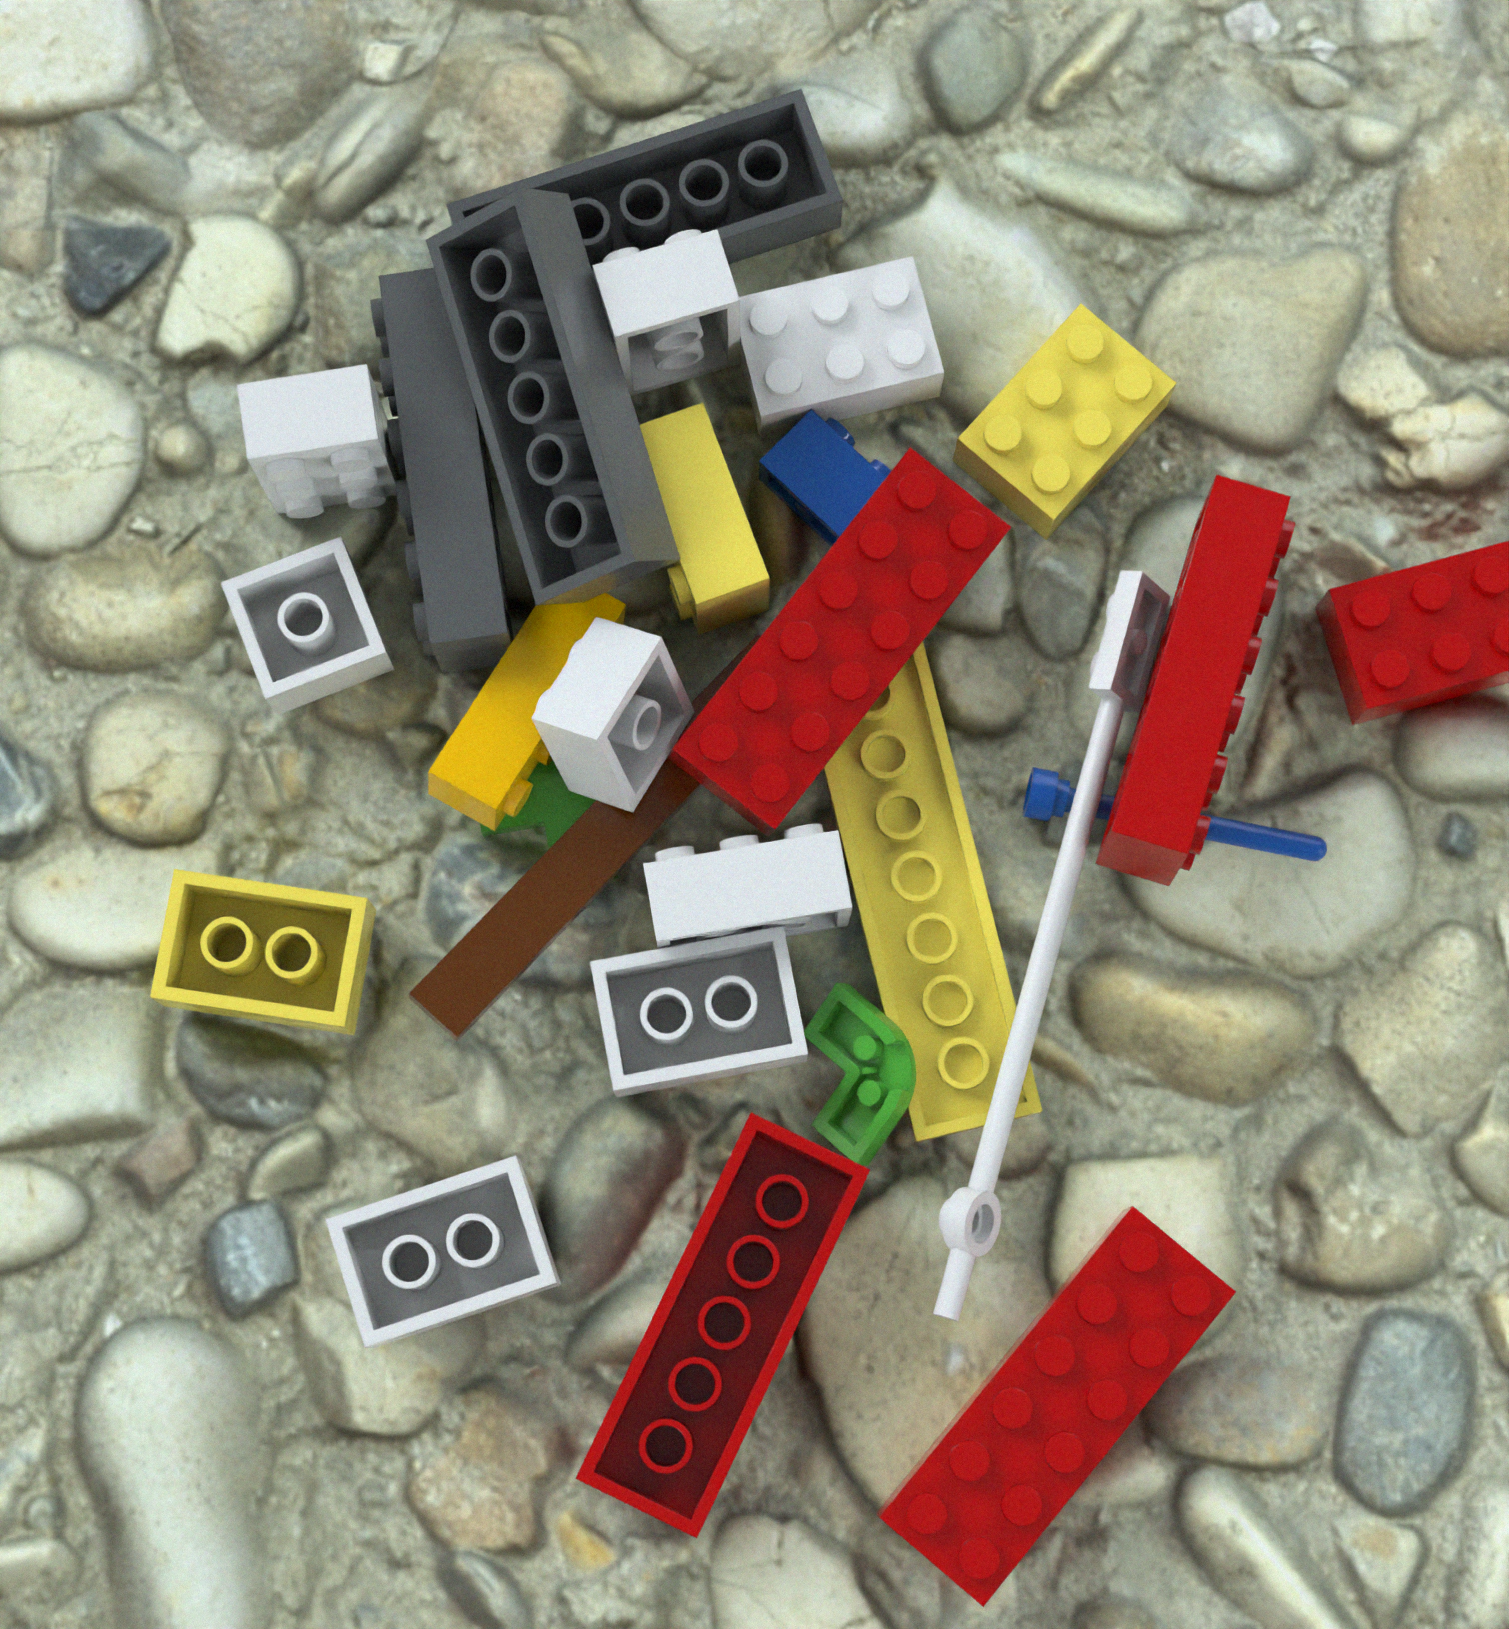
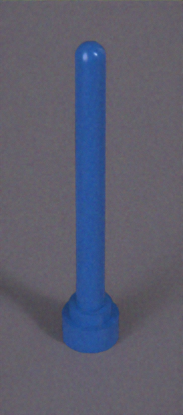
[1023,767,1327,861]

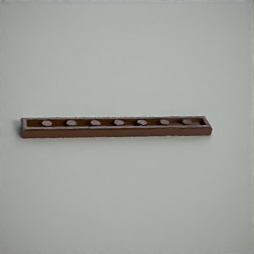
[409,634,761,1042]

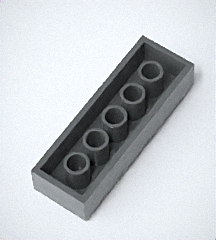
[446,89,843,276]
[426,188,681,605]
[370,268,514,674]

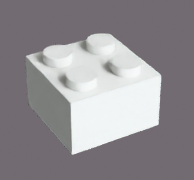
[221,536,395,715]
[531,617,695,812]

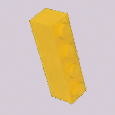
[428,593,626,831]

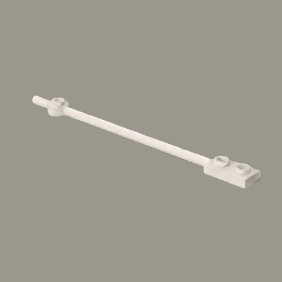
[933,570,1170,1321]

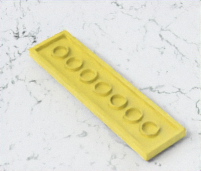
[823,641,1043,1143]

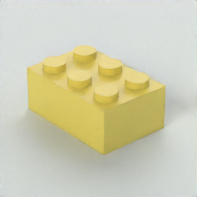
[953,303,1177,540]
[640,403,770,635]
[150,869,376,1035]

